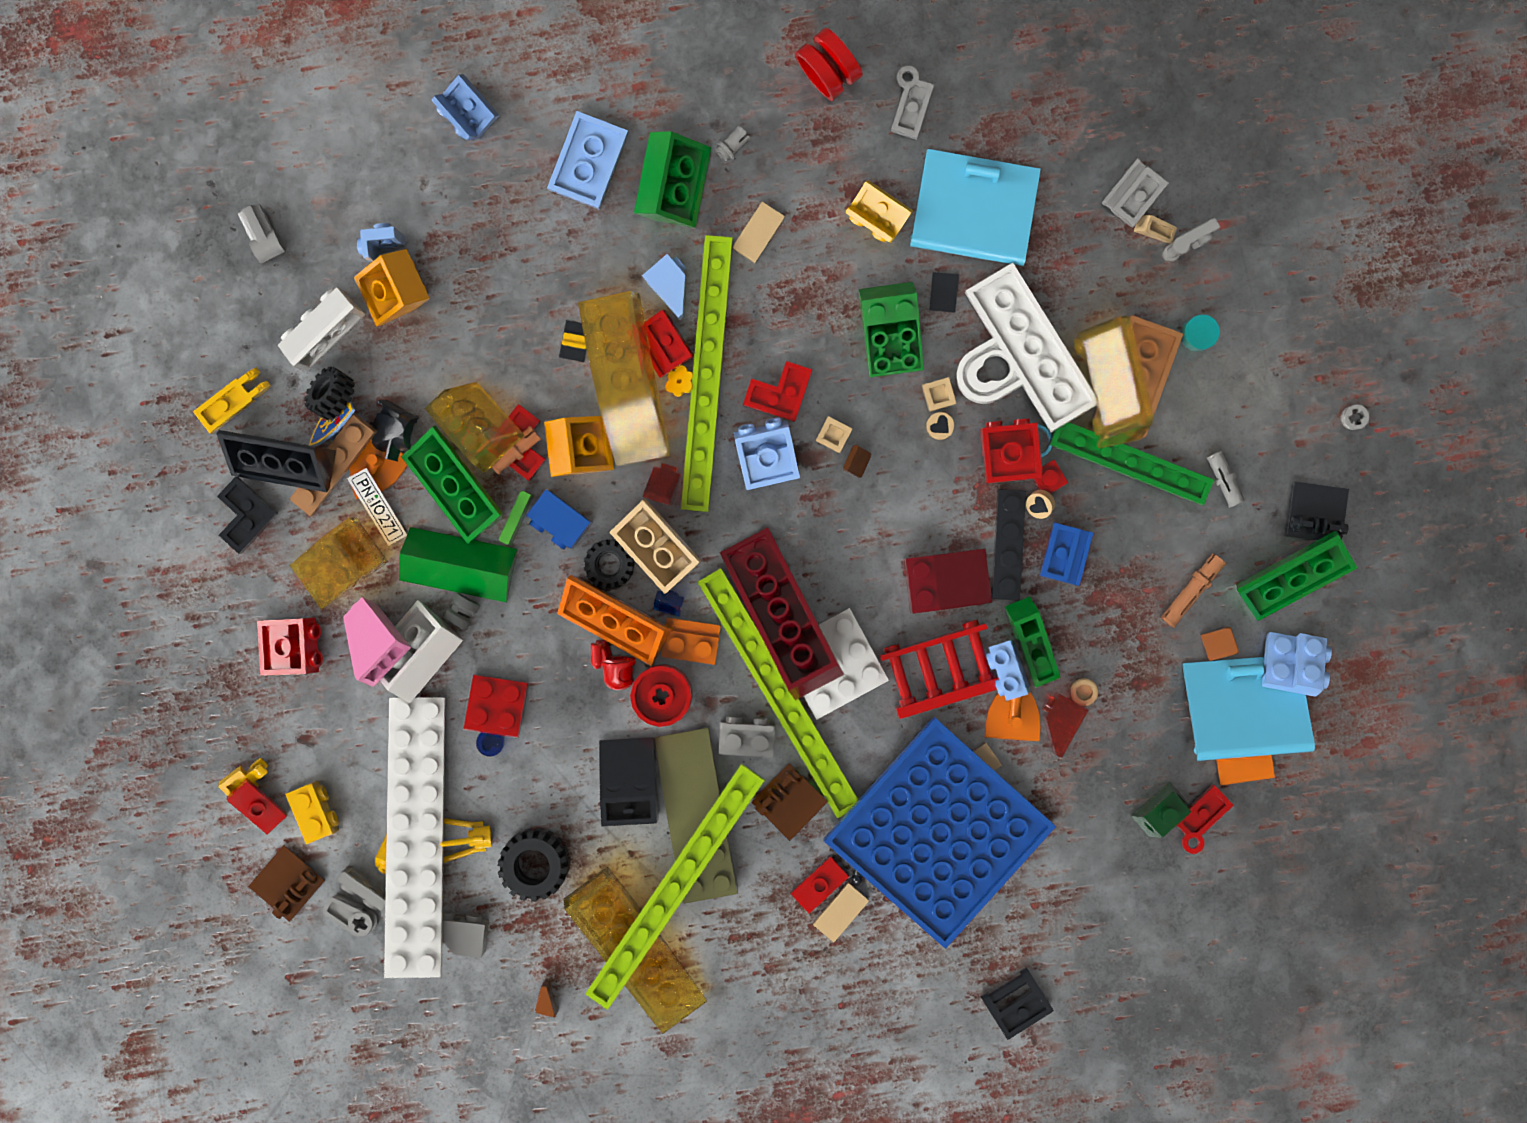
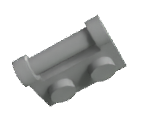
[1162,218,1220,262]

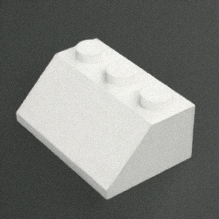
[278,287,366,372]
[380,600,463,703]

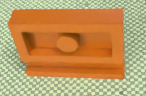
[661,617,721,665]

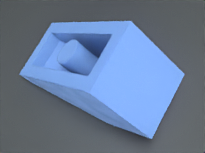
[642,254,687,320]

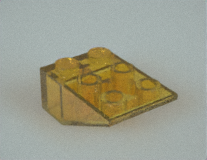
[289,517,388,610]

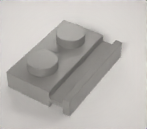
[1102,158,1169,228]

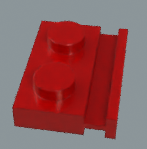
[631,310,694,378]

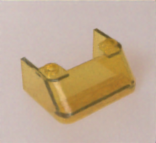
[1073,315,1153,448]

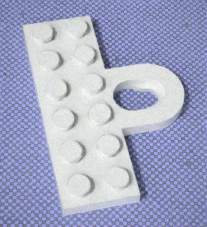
[957,263,1100,432]

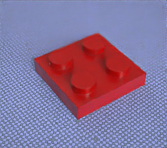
[463,675,528,738]

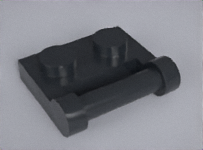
[980,967,1054,1040]

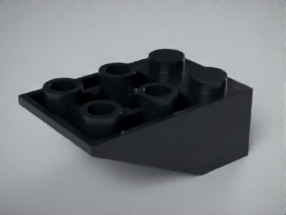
[599,737,659,827]

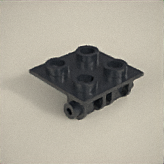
[1287,482,1349,540]

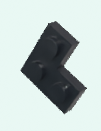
[217,476,278,554]

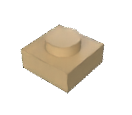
[922,377,956,412]
[816,416,852,454]

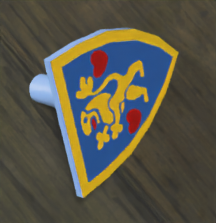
[309,401,355,446]

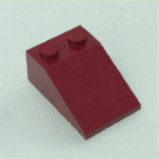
[904,548,992,614]

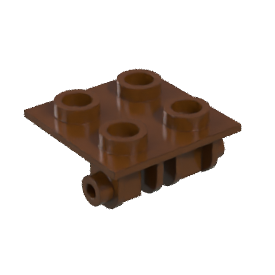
[751,763,828,841]
[248,845,325,922]

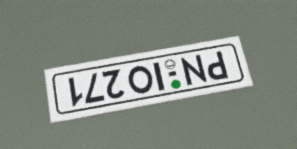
[347,468,407,546]

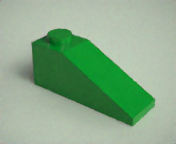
[1004,596,1061,688]

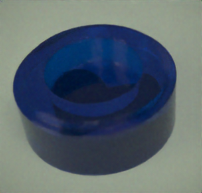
[476,733,505,757]

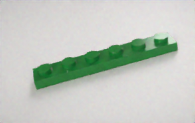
[1049,422,1214,506]

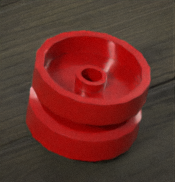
[794,27,863,101]
[630,664,693,727]

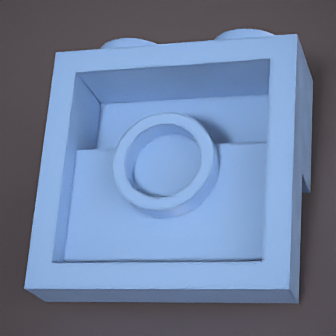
[734,418,800,490]
[1262,632,1332,697]
[986,639,1031,701]

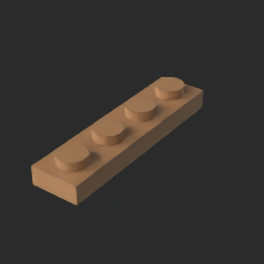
[289,414,377,517]

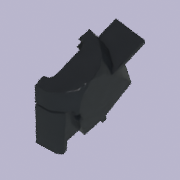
[370,400,418,462]

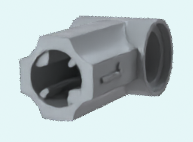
[238,204,286,264]

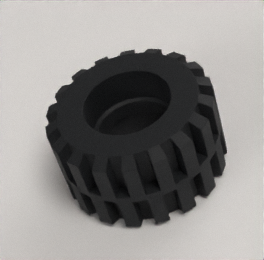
[497,828,570,902]

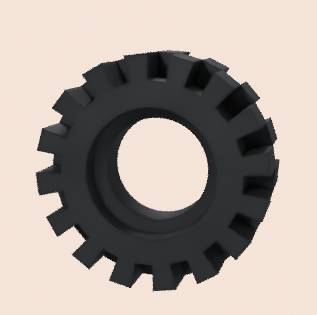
[304,366,355,420]
[584,540,635,589]

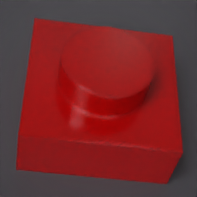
[1033,459,1068,494]

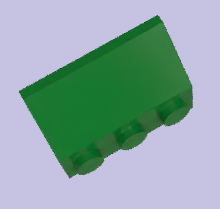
[634,131,712,228]

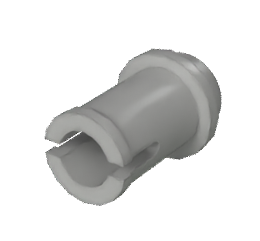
[715,126,751,162]

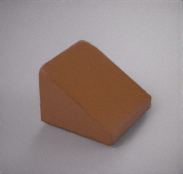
[1200,626,1239,661]
[535,980,558,1017]

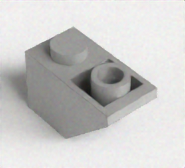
[442,910,489,958]

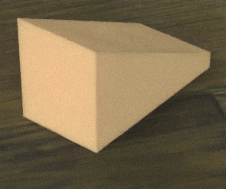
[1134,215,1177,244]

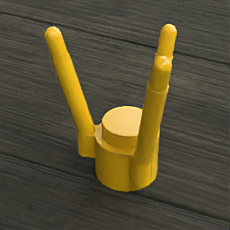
[440,818,492,863]

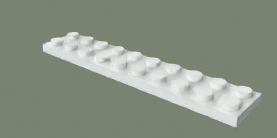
[384,697,446,978]

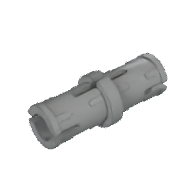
[1207,450,1246,508]

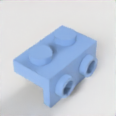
[357,223,406,263]

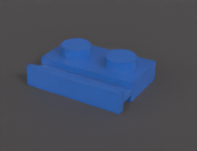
[1039,523,1093,586]

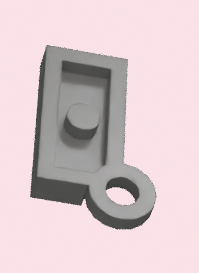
[891,66,934,140]

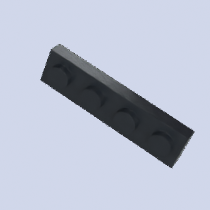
[991,489,1026,601]

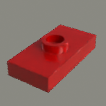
[227,778,287,835]
[790,855,849,914]

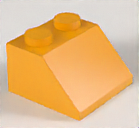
[354,249,430,327]
[544,416,614,477]

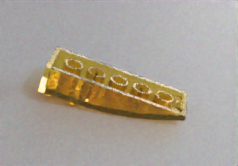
[578,291,670,466]
[563,866,707,1034]

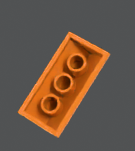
[557,575,672,666]

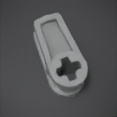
[323,893,379,937]

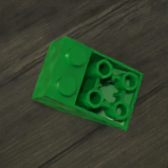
[858,282,924,377]

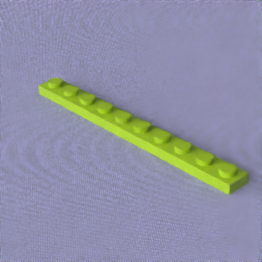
[681,235,733,512]
[698,568,859,819]
[585,763,765,1010]

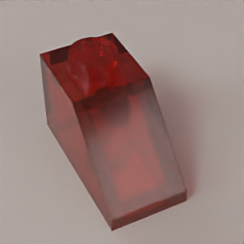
[642,463,682,506]
[1042,692,1089,758]

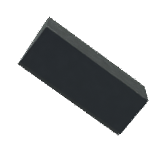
[216,430,336,493]

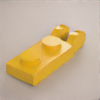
[193,367,271,434]

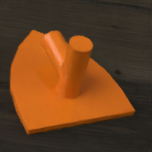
[350,439,408,499]
[985,692,1040,741]

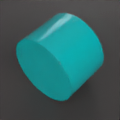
[1180,315,1220,352]

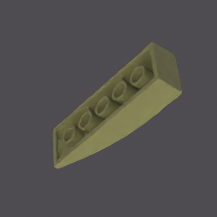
[654,727,738,904]

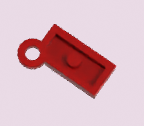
[1177,784,1234,854]

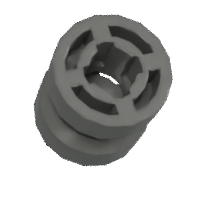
[443,593,480,630]

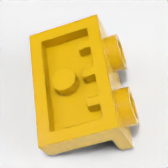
[285,780,339,845]

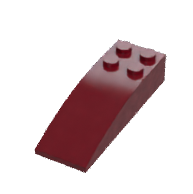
[720,527,844,700]

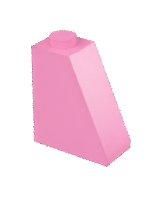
[343,597,411,687]

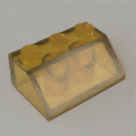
[424,382,524,473]

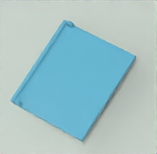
[910,149,1041,266]
[1182,657,1315,761]

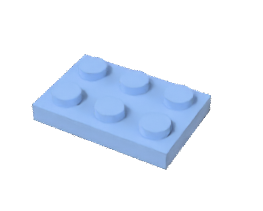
[547,111,629,210]

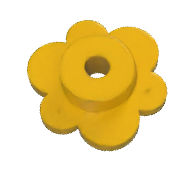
[665,365,693,397]

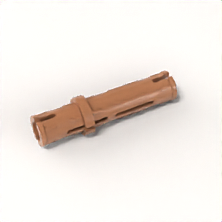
[1160,553,1226,628]

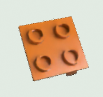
[1216,755,1275,785]

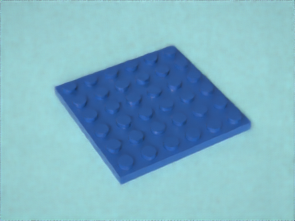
[823,717,1056,949]

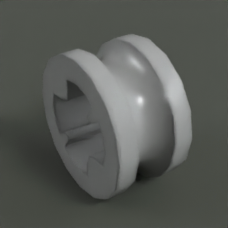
[1341,405,1369,430]

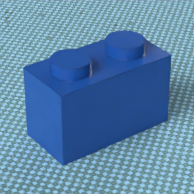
[526,489,593,550]

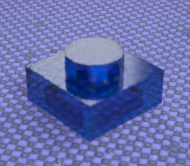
[653,590,684,617]

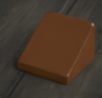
[842,444,871,478]

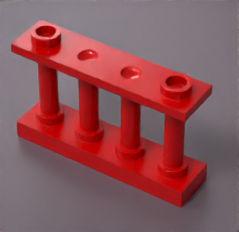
[879,619,999,719]

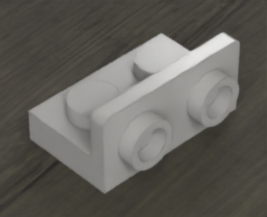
[719,716,775,758]

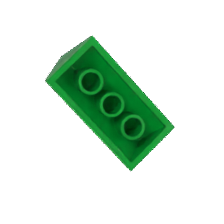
[401,425,503,544]
[399,527,518,603]
[1236,531,1358,621]

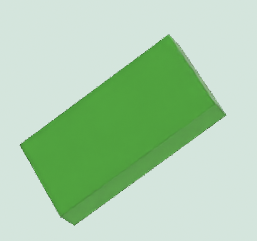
[499,491,534,545]

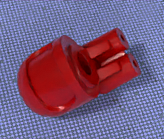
[591,640,636,690]

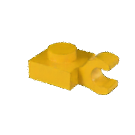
[218,758,269,796]

